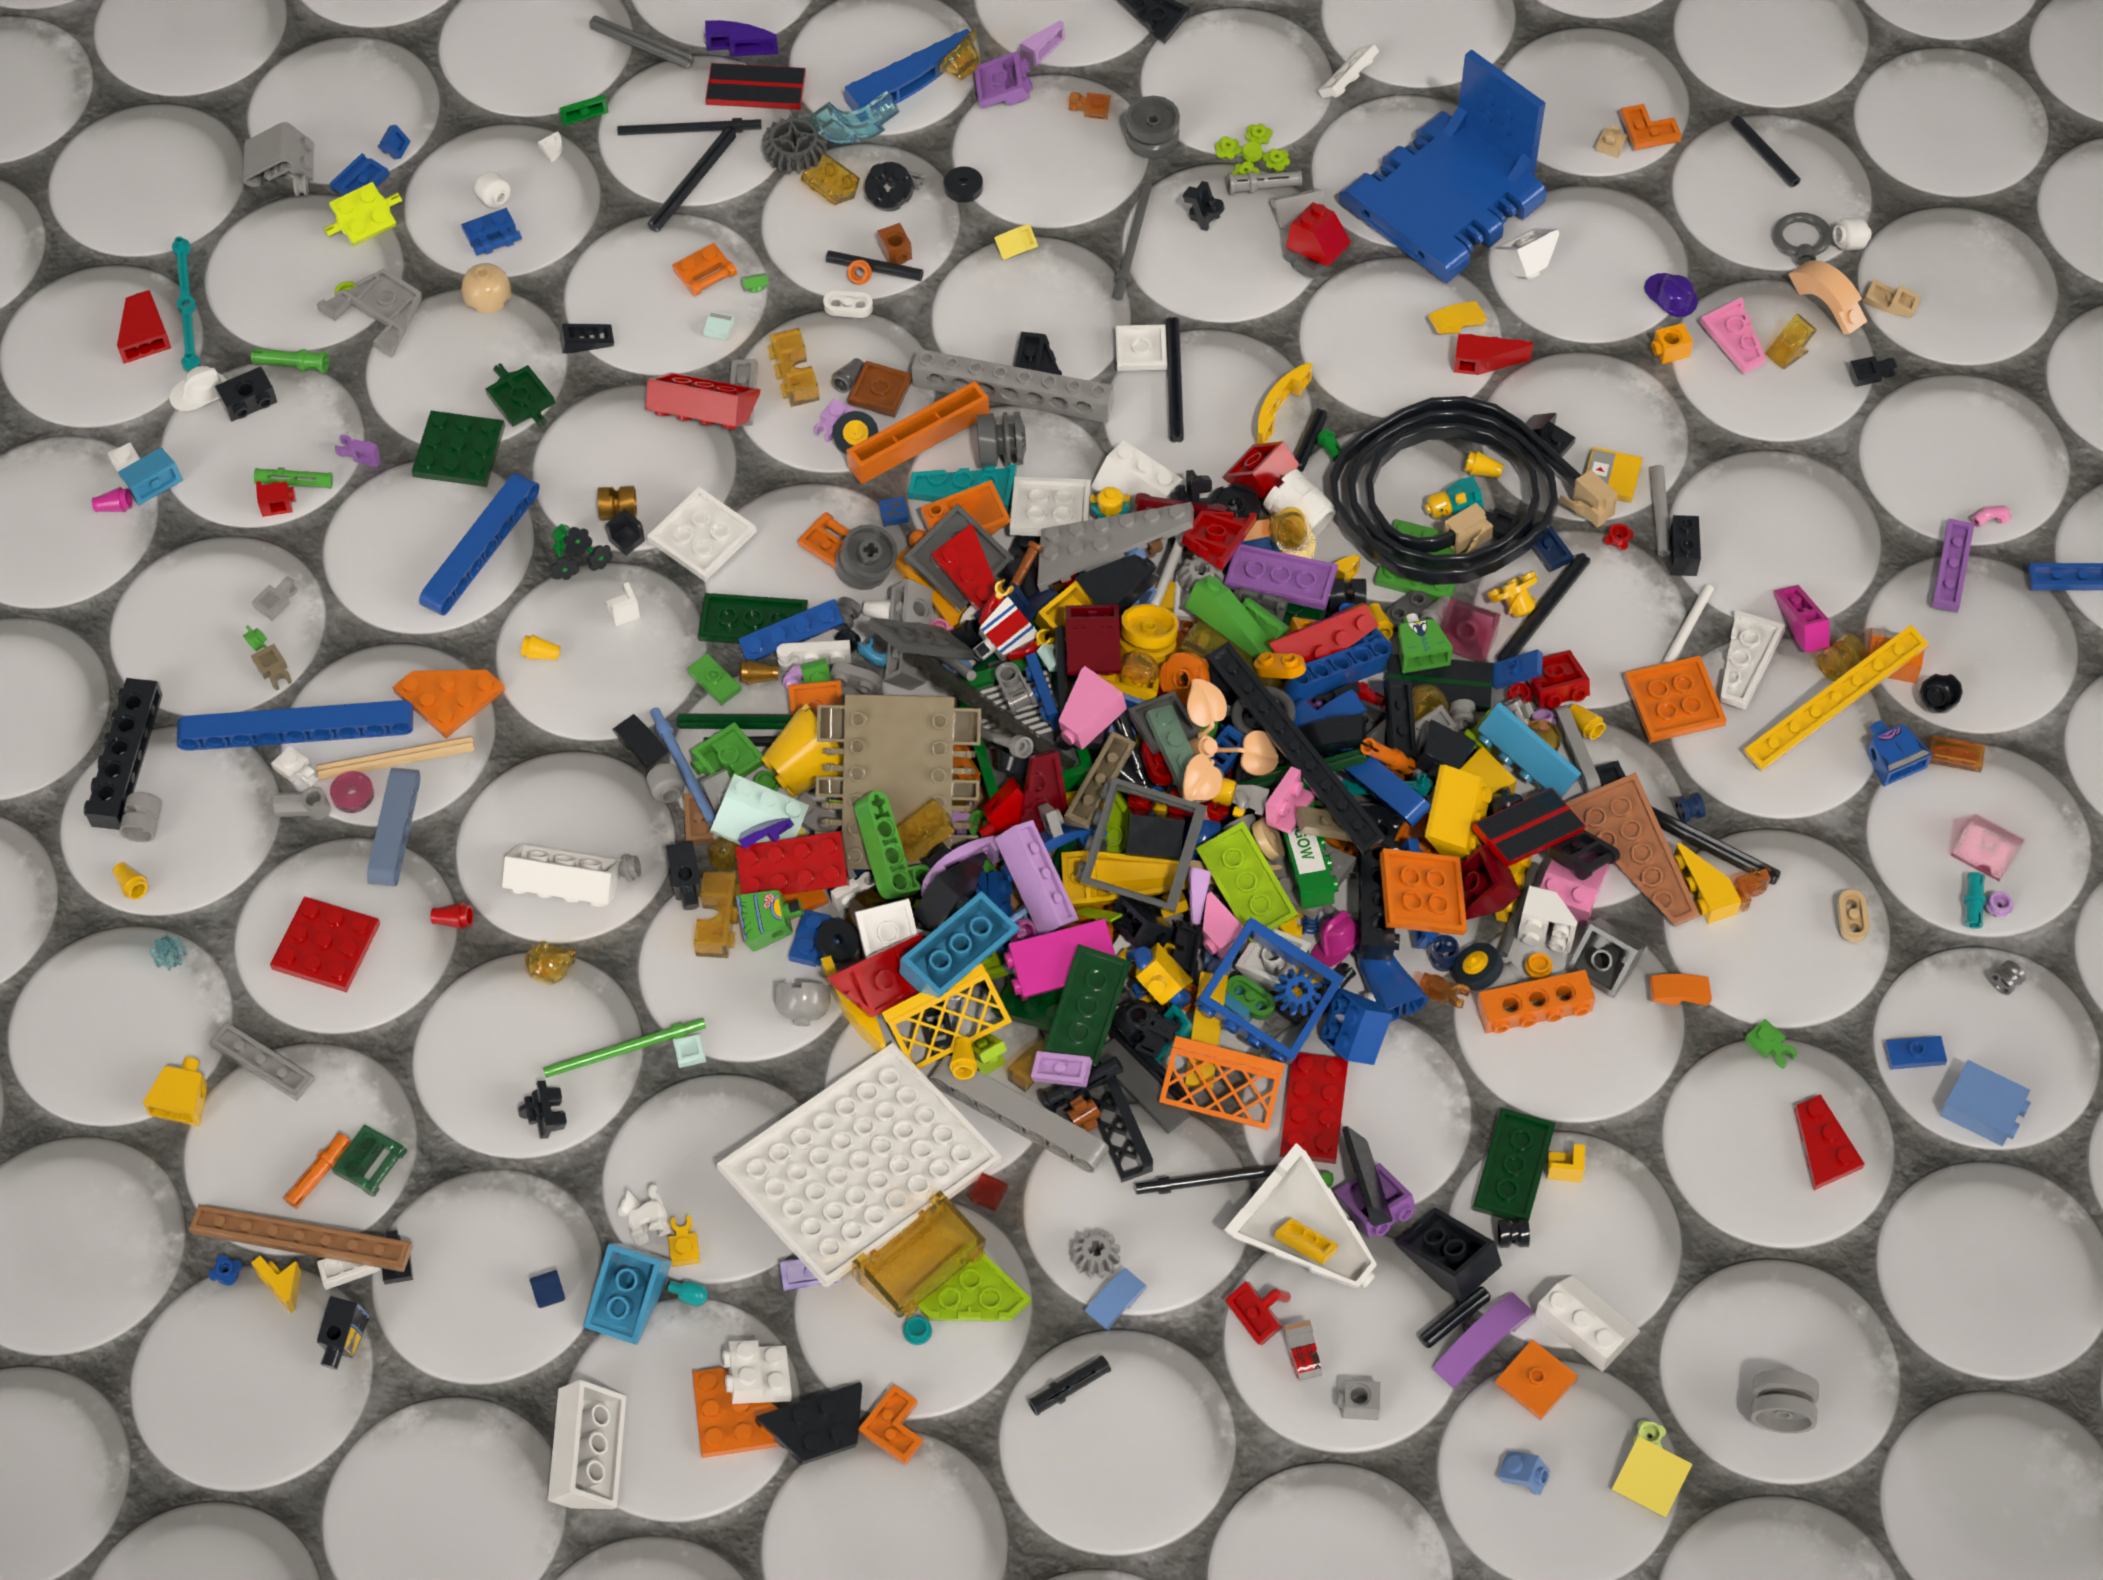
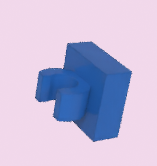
[377,124,410,160]

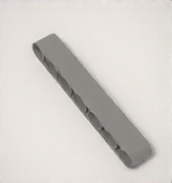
[930,1055,1109,1173]

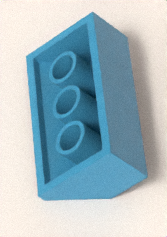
[1477,702,1582,798]
[899,891,1020,998]

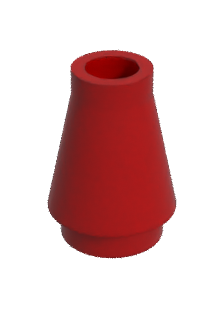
[430,902,473,929]

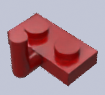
[1225,1281,1291,1345]

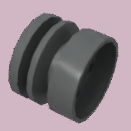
[977,411,1026,468]

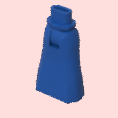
[1355,944,1428,1022]

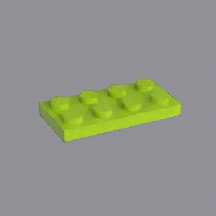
[1196,821,1299,943]

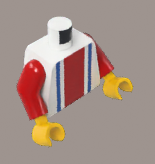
[973,579,1055,661]

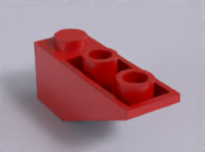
[1454,333,1533,375]

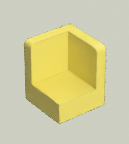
[994,224,1038,260]

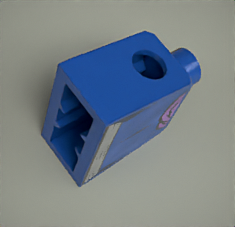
[1867,720,1932,787]

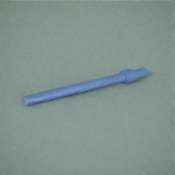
[650,707,716,826]

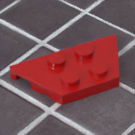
[1182,510,1257,570]
[825,933,923,1017]

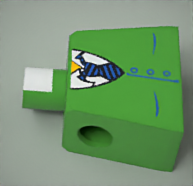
[1397,613,1453,674]

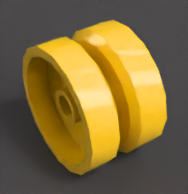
[1120,604,1179,668]

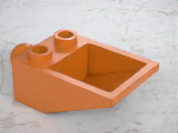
[909,480,1011,548]

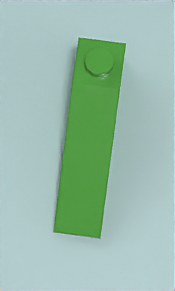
[1185,575,1272,659]

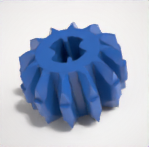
[1273,968,1321,1016]

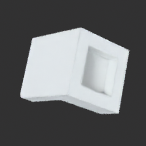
[606,582,640,627]

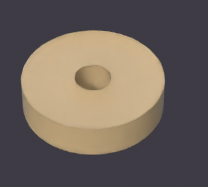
[1252,817,1285,861]

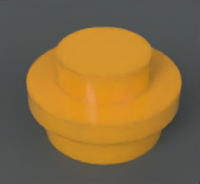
[1525,953,1553,980]

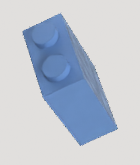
[1940,1060,2031,1147]

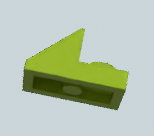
[972,1030,1007,1075]

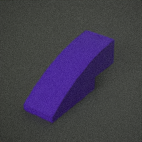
[705,20,778,57]

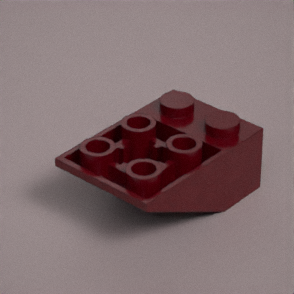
[1066,604,1121,676]

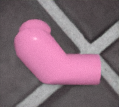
[1971,505,2012,527]

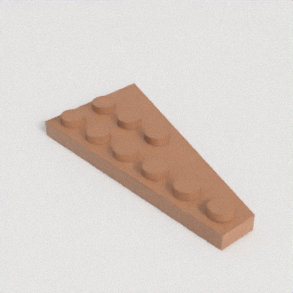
[1565,772,1700,927]

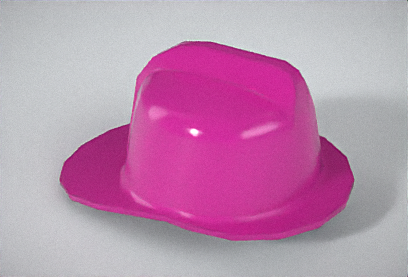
[1310,910,1359,967]

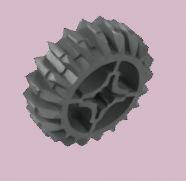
[762,114,827,175]

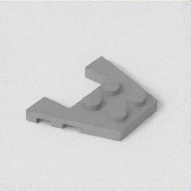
[317,268,422,358]

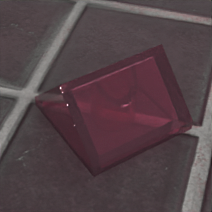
[1441,597,1501,662]
[1950,814,2025,881]

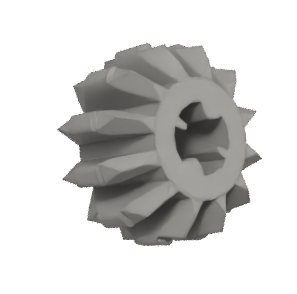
[1179,554,1224,595]
[1072,1229,1120,1279]

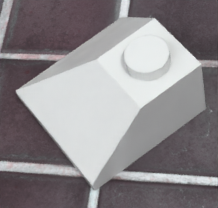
[1494,228,1559,279]

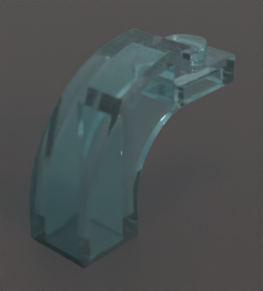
[810,91,900,144]

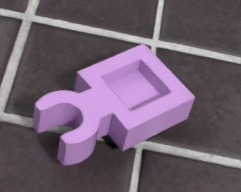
[814,398,855,442]

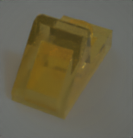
[1765,314,1817,369]

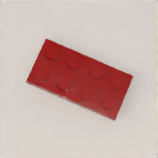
[735,831,850,895]
[1280,1052,1348,1164]

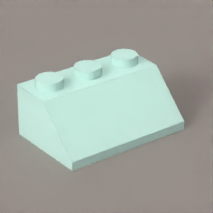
[710,774,809,845]

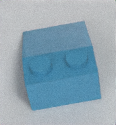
[583,1243,672,1345]

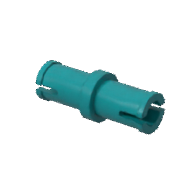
[1964,872,1986,929]

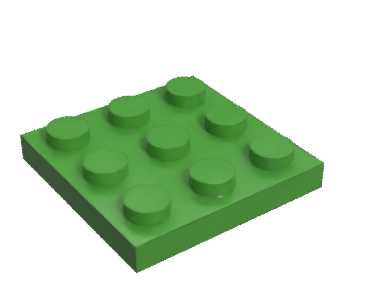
[1375,519,1468,601]

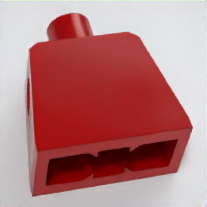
[978,777,1024,838]

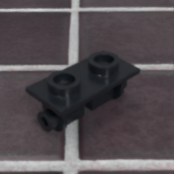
[1170,921,1204,977]

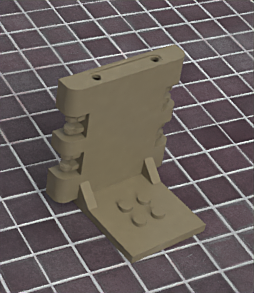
[815,694,982,870]

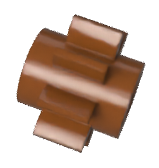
[1066,1096,1101,1132]

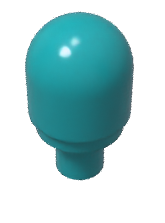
[668,1280,708,1307]

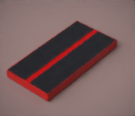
[706,63,806,110]
[1472,788,1586,868]

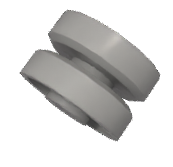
[1750,1369,1819,1434]

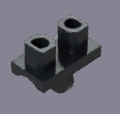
[1183,181,1225,231]
[1170,470,1212,505]
[518,1080,567,1139]

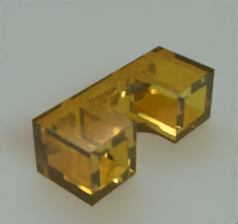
[767,328,820,407]
[693,872,742,958]

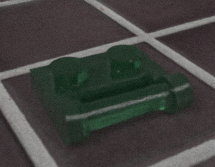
[332,1124,407,1197]

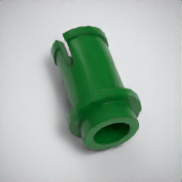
[1317,429,1343,462]

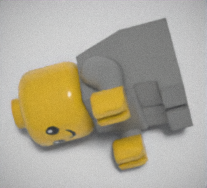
[1211,777,1270,818]

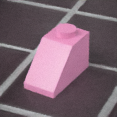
[1203,892,1247,960]

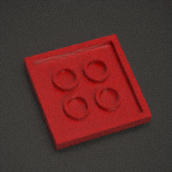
[270,896,380,993]

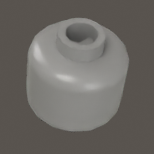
[646,763,685,803]

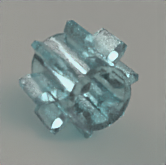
[150,934,187,971]

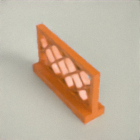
[1158,1036,1285,1130]

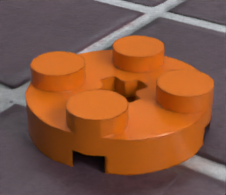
[1159,651,1210,706]

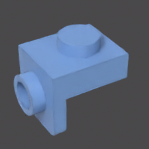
[1498,1451,1550,1495]

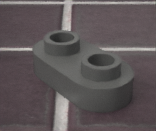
[1386,591,1431,632]

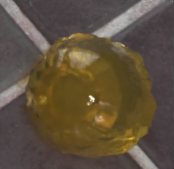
[1412,684,1449,722]
[525,941,578,985]

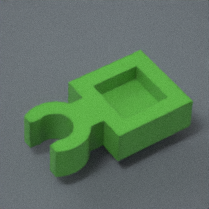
[1745,1019,1797,1069]

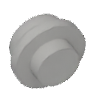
[619,854,641,881]

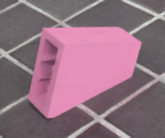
[1058,666,1127,750]

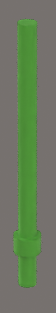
[543,1018,706,1078]

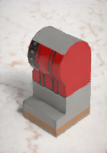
[1284,1319,1322,1381]

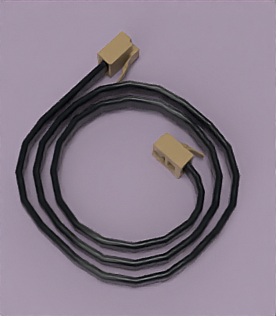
[1329,396,1618,585]

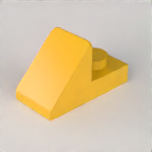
[251,1256,301,1313]

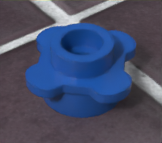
[209,1255,243,1286]

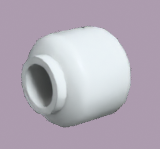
[474,172,511,208]
[1832,218,1871,251]

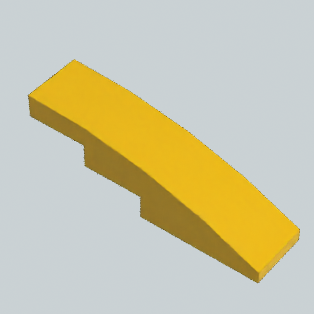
[820,956,886,1053]
[1185,972,1228,1090]

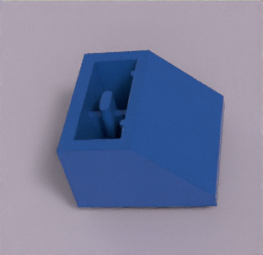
[1319,988,1393,1065]

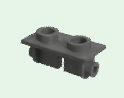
[1234,587,1289,621]

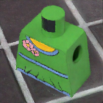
[736,890,804,952]

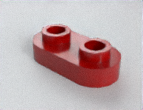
[1140,742,1174,786]

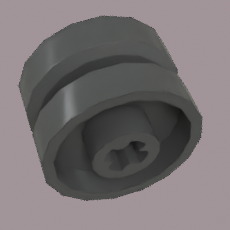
[1127,95,1180,158]
[834,524,898,590]

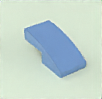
[1085,1268,1147,1330]

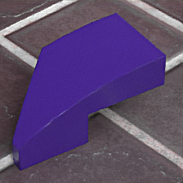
[738,818,794,849]

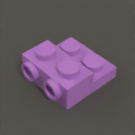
[974,51,1033,108]
[1333,1163,1416,1239]

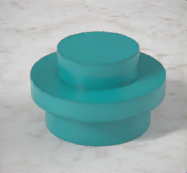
[903,1316,932,1345]

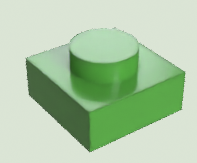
[741,273,769,292]
[800,658,831,684]

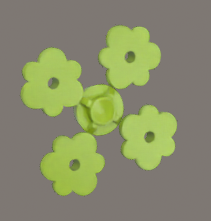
[1214,123,1290,175]

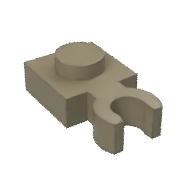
[251,644,292,690]

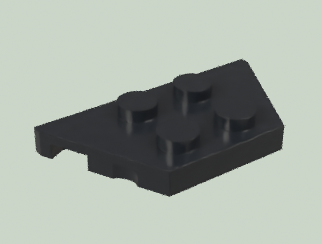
[755,1382,862,1465]

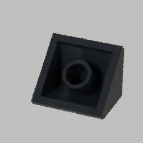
[1125,807,1185,861]

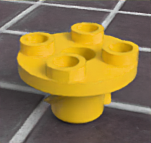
[1487,570,1539,618]

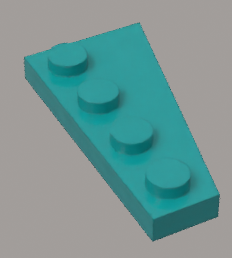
[907,464,1017,511]

